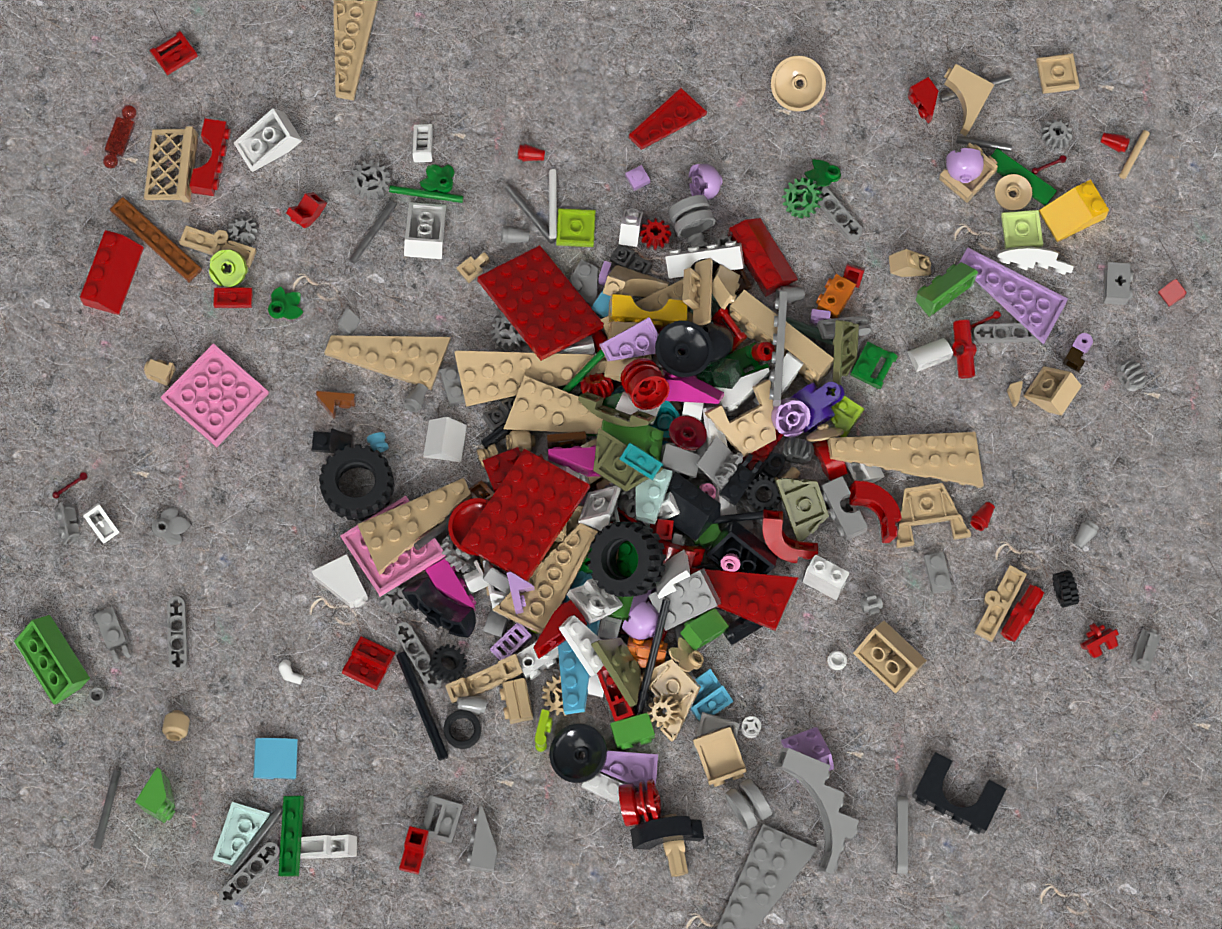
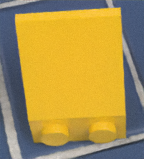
[1039,179,1109,242]

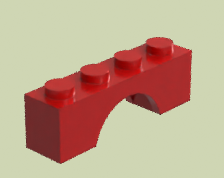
[189,118,231,196]

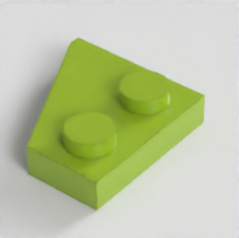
[830,388,865,437]

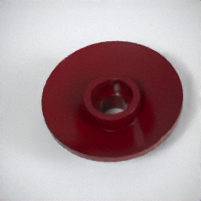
[669,416,707,450]

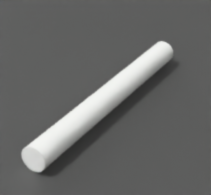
[549,169,557,239]

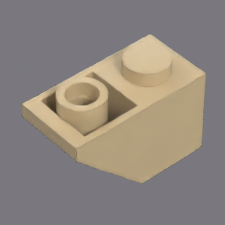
[889,249,931,277]
[712,265,740,309]

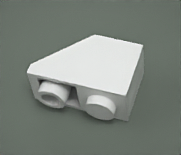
[619,208,643,247]

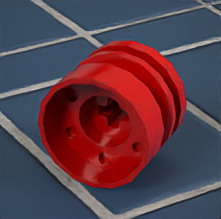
[620,358,670,410]
[619,779,661,827]

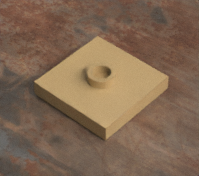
[1036,53,1080,94]

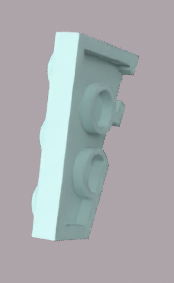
[636,469,672,524]
[213,802,271,866]

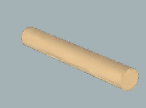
[1119,130,1150,179]

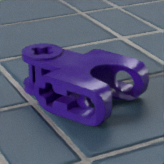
[790,382,845,433]

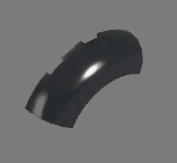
[401,577,476,638]

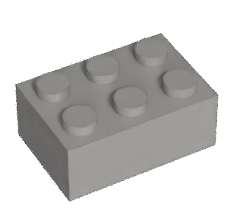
[648,568,721,631]

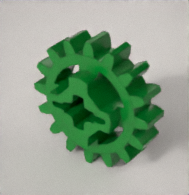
[782,177,823,219]

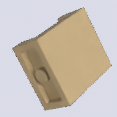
[939,143,998,203]
[693,725,747,787]

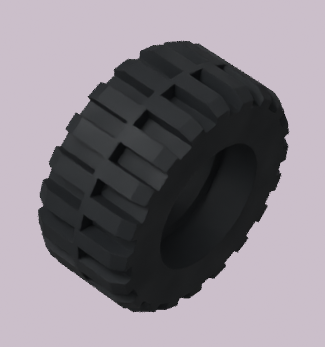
[319,444,394,521]
[588,522,666,597]

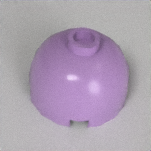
[946,148,984,183]
[689,164,722,200]
[771,398,811,437]
[622,601,659,640]

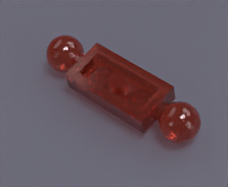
[103,105,137,169]

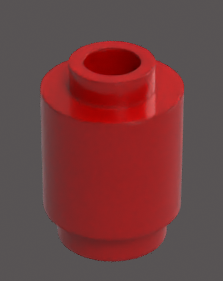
[751,342,775,362]

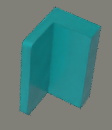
[620,443,664,480]

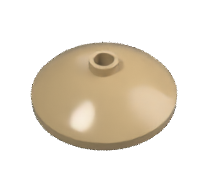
[771,56,826,111]

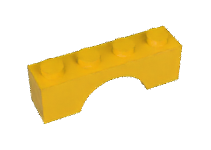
[609,294,687,329]

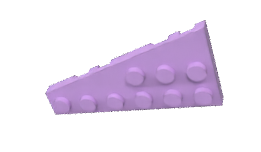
[959,248,1068,344]

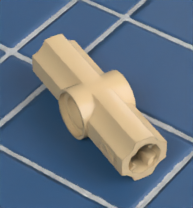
[661,814,688,877]

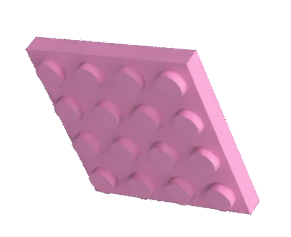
[160,344,269,448]
[340,496,446,597]

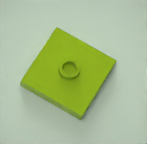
[556,208,595,247]

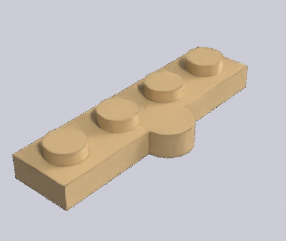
[179,226,257,268]
[974,565,1027,642]

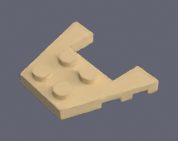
[704,379,776,457]
[896,483,971,548]
[639,659,701,742]

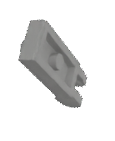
[817,316,872,340]
[94,607,131,663]

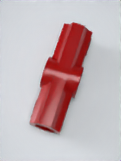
[952,320,977,379]
[1000,584,1044,642]

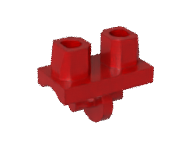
[1080,623,1119,658]

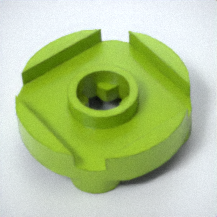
[209,249,248,287]

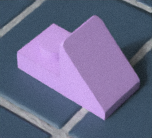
[507,572,535,614]

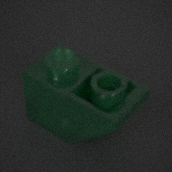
[696,358,742,389]

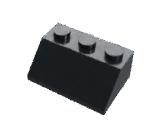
[666,472,721,541]
[706,519,778,575]

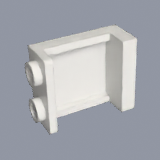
[803,555,849,601]

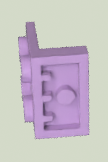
[781,727,834,783]

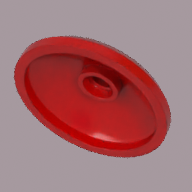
[448,498,489,556]

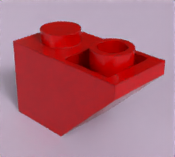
[908,77,939,123]

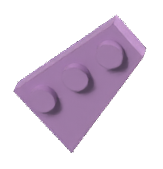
[599,317,658,362]
[601,751,658,789]

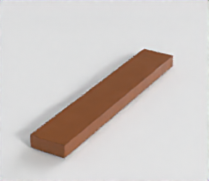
[110,197,202,283]

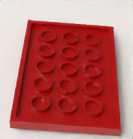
[477,245,604,361]
[461,449,590,582]

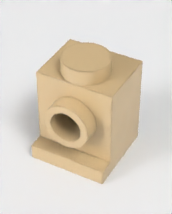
[144,359,176,386]

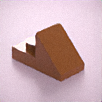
[316,391,356,419]

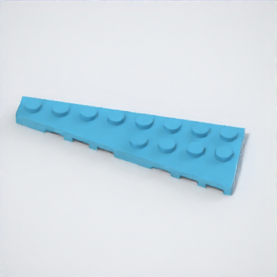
[558,565,600,715]

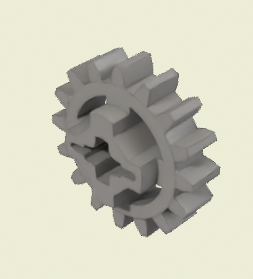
[350,160,391,201]
[490,313,525,350]
[441,535,479,573]

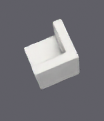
[462,560,488,594]

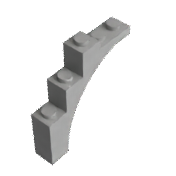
[775,748,859,875]

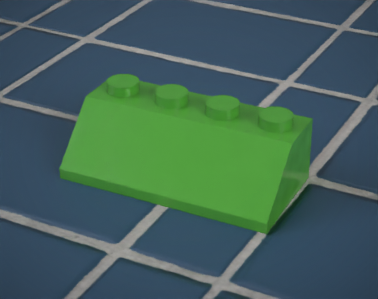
[14,615,90,705]

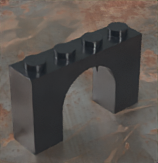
[912,752,1007,834]

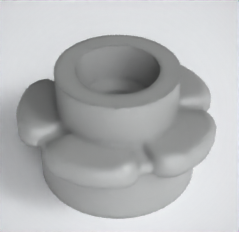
[88,687,108,706]

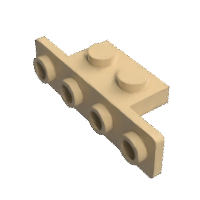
[682,258,713,326]

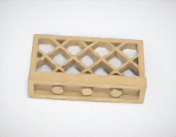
[144,126,198,203]

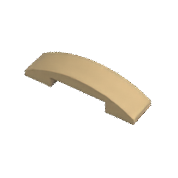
[445,654,523,703]

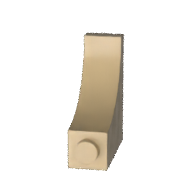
[944,64,994,136]
[603,265,669,297]

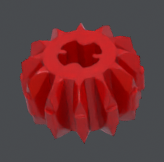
[640,218,671,250]
[581,372,614,400]

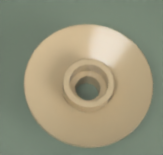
[995,174,1032,211]
[806,424,844,442]

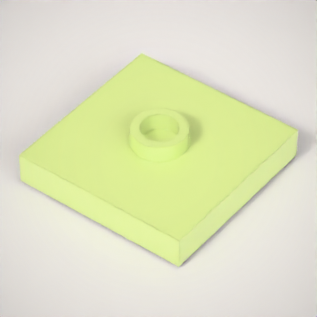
[1001,210,1043,249]

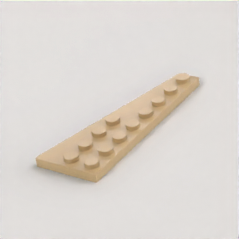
[333,0,379,101]
[454,351,606,407]
[828,432,984,488]

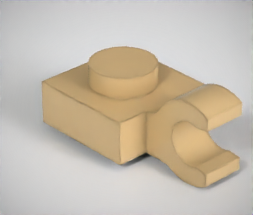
[456,252,490,283]

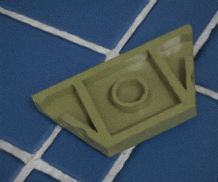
[833,319,859,386]
[593,428,663,492]
[774,477,829,541]
[591,638,641,707]

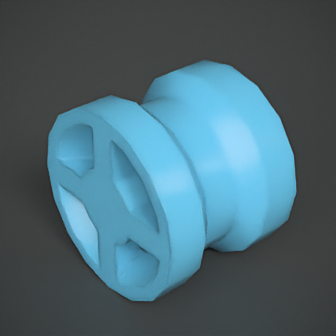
[367,432,389,452]

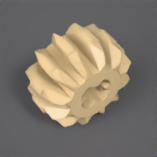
[647,694,682,728]

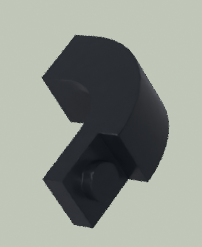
[630,816,704,850]

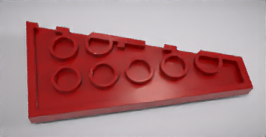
[690,568,799,631]

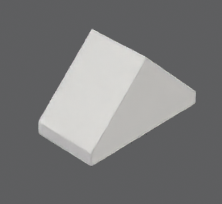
[82,503,119,544]

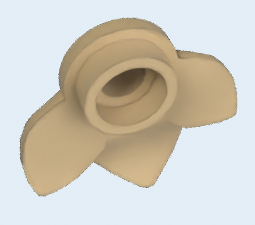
[668,637,704,672]

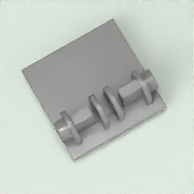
[696,436,743,491]

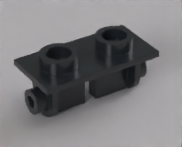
[723,617,763,646]

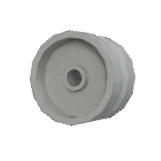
[668,195,716,238]
[725,778,772,830]

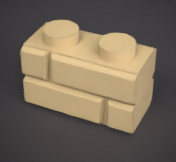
[499,678,533,724]

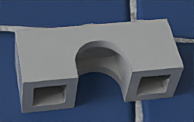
[820,476,868,541]

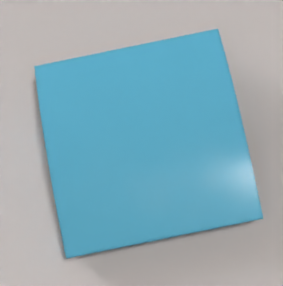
[690,669,734,722]
[253,738,298,780]

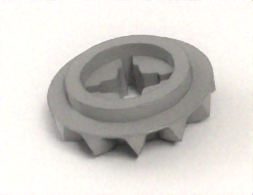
[227,216,258,245]
[380,584,409,613]

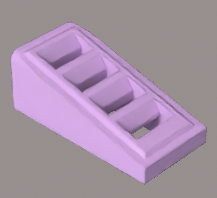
[490,623,532,661]

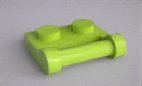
[535,709,553,752]

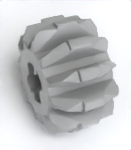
[1041,118,1073,150]
[1116,359,1147,392]

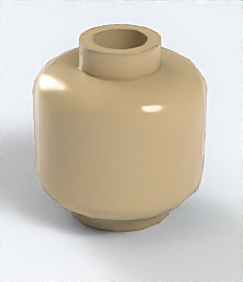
[506,430,535,453]
[162,710,190,741]

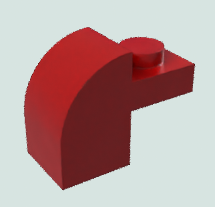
[286,192,327,229]
[812,439,847,481]
[399,826,429,875]

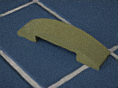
[578,392,656,427]

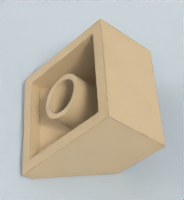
[1024,366,1082,416]

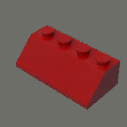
[728,218,798,297]
[80,230,144,315]

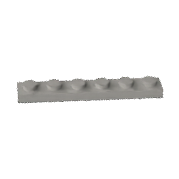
[769,291,788,406]

